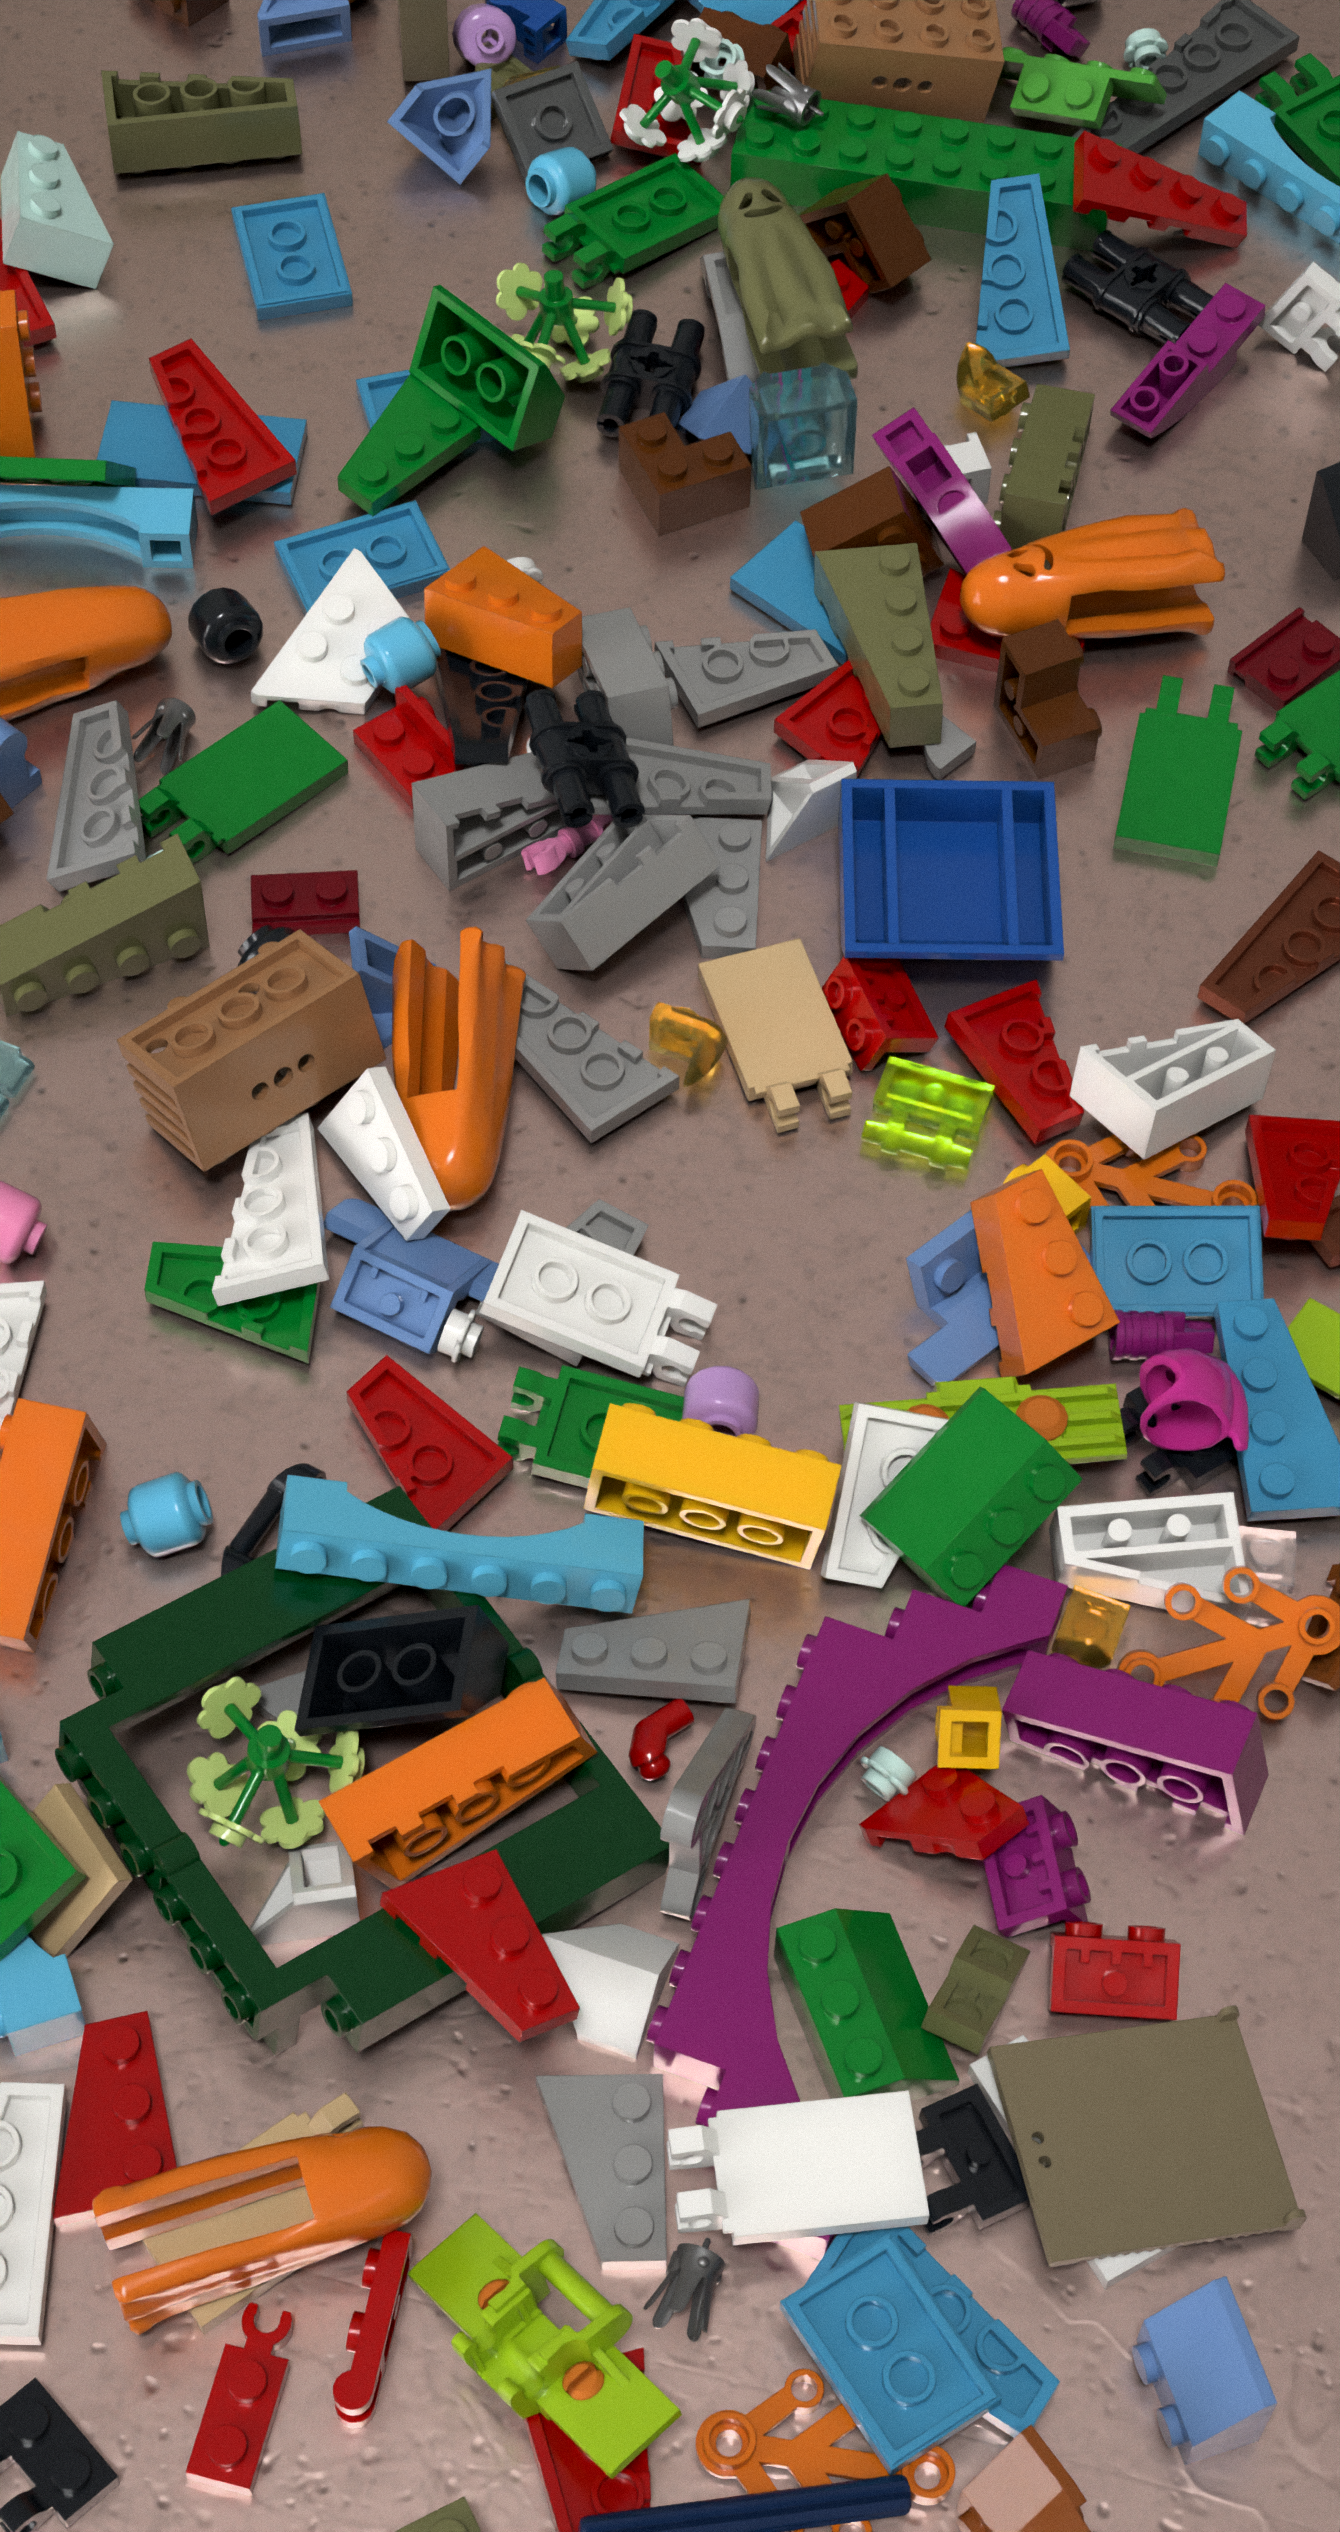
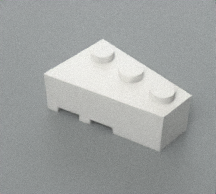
[1069,1019,1276,1160]
[1049,1492,1251,1620]

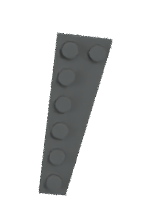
[1072,0,1300,154]

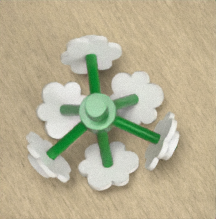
[620,18,755,162]

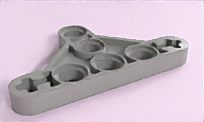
[660,1707,757,1921]

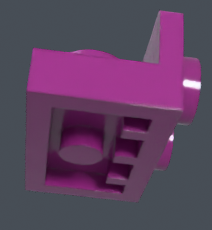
[984,1795,1091,1938]

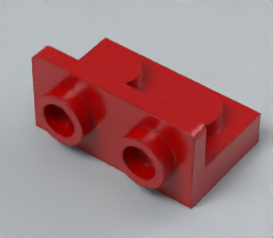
[353,685,464,810]
[822,956,939,1071]
[1049,1921,1181,2020]

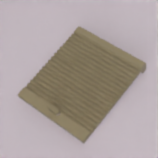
[987,2005,1307,2267]

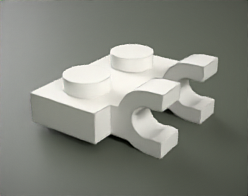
[1259,261,1340,372]

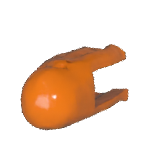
[959,508,1225,639]
[0,585,172,721]
[392,926,526,1211]
[92,2126,432,2335]

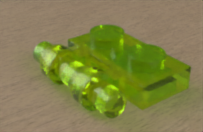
[861,1056,995,1171]

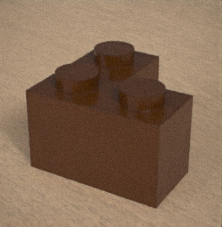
[798,173,932,294]
[619,412,752,537]
[800,466,945,577]
[993,619,1102,779]

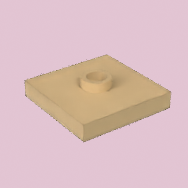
[31,1783,133,1958]

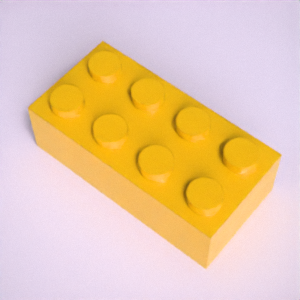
[583,1403,842,1570]

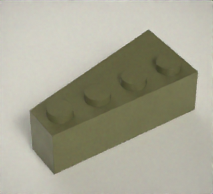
[101,70,302,174]
[993,384,1095,570]
[814,543,943,748]
[0,834,210,1017]

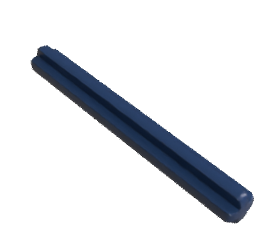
[578,2474,912,2532]

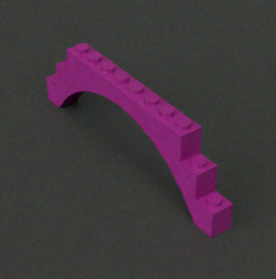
[646,1564,1068,2260]

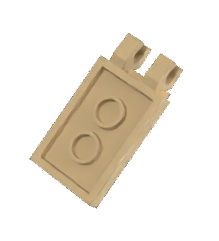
[698,938,853,1133]
[141,2092,363,2335]

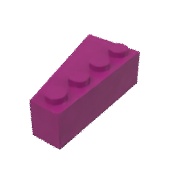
[1002,1650,1269,1836]

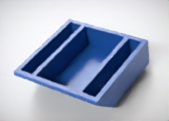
[838,779,1064,961]

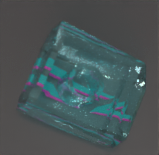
[749,362,857,490]

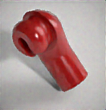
[628,1699,694,1781]

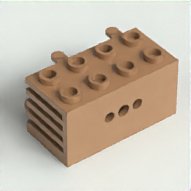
[793,0,1004,123]
[117,929,386,1172]

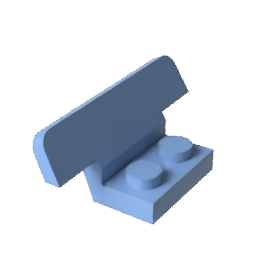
[324,1198,499,1354]
[906,1210,1090,1386]

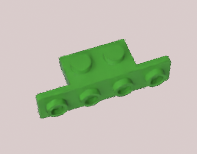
[999,47,1167,129]

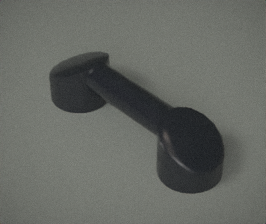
[221,1463,326,1576]

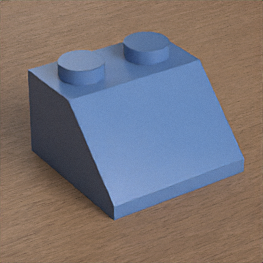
[1132,2276,1277,2465]

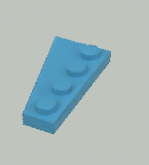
[565,0,675,60]
[973,173,1070,372]
[1214,1298,1340,1521]
[804,2226,1060,2438]

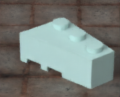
[1,131,114,289]

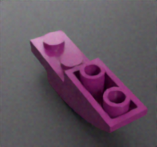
[1110,283,1265,439]
[872,407,1012,575]

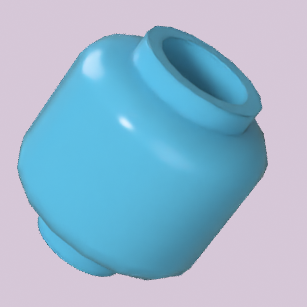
[525,147,596,215]
[360,617,441,694]
[120,1472,213,1558]

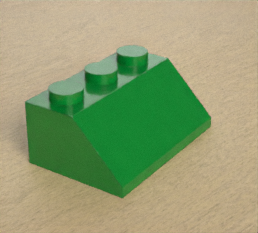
[409,285,565,451]
[859,1387,1083,1607]
[774,1908,960,2101]

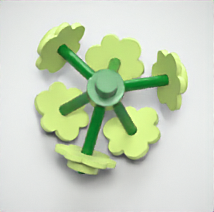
[496,262,633,383]
[187,1676,365,1849]

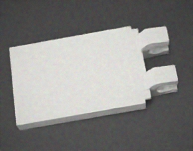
[479,1210,718,1387]
[666,2090,930,2246]

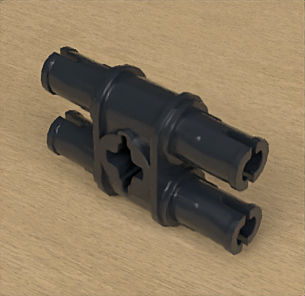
[1061,229,1214,344]
[596,309,705,437]
[524,689,645,828]

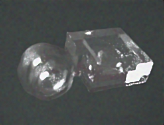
[1239,1526,1296,1628]

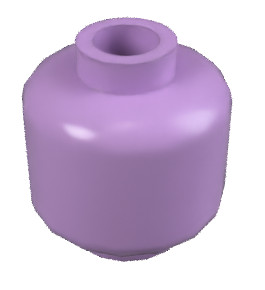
[452,3,517,66]
[682,1366,759,1437]

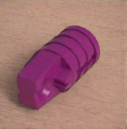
[1011,0,1090,58]
[1108,1309,1215,1361]

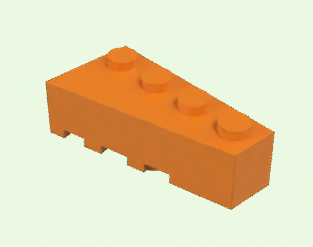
[0,1398,107,1653]
[318,1677,598,1889]

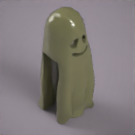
[718,177,858,401]

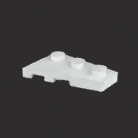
[317,1066,450,1241]
[820,1401,949,1588]

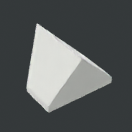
[765,759,857,862]
[249,1841,360,1945]
[541,1923,679,2059]

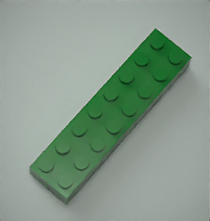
[730,89,1122,252]

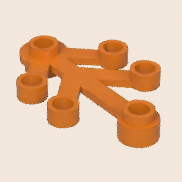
[1045,1134,1257,1215]
[1117,1566,1340,1720]
[695,2369,956,2532]

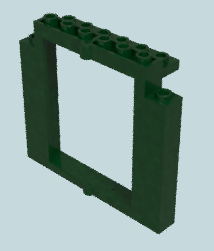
[55,1486,669,2056]

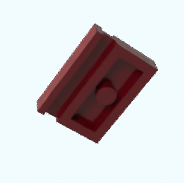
[1227,607,1340,711]
[251,870,360,947]

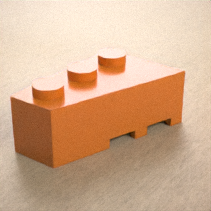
[0,290,42,458]
[424,546,582,688]
[970,1169,1120,1377]

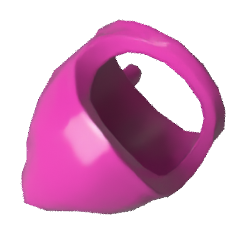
[1139,1348,1249,1451]

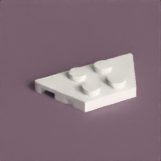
[251,548,409,715]

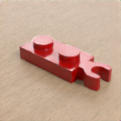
[185,2302,293,2496]

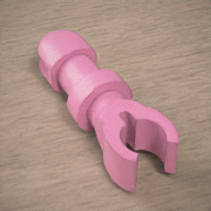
[521,815,613,876]

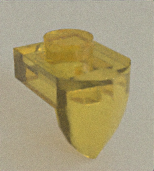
[956,342,1030,422]
[649,1002,728,1087]
[1052,1585,1131,1671]

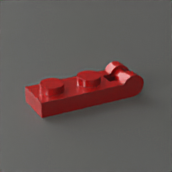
[333,2230,413,2428]

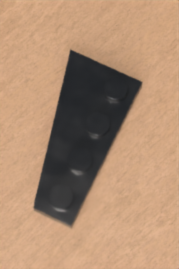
[435,647,529,767]

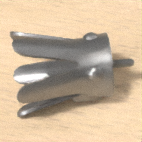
[752,63,824,126]
[131,698,196,775]
[642,2238,725,2342]

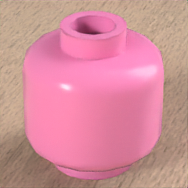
[0,1181,48,1264]

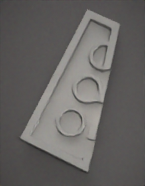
[46,700,146,892]
[589,737,772,815]
[505,960,680,1143]

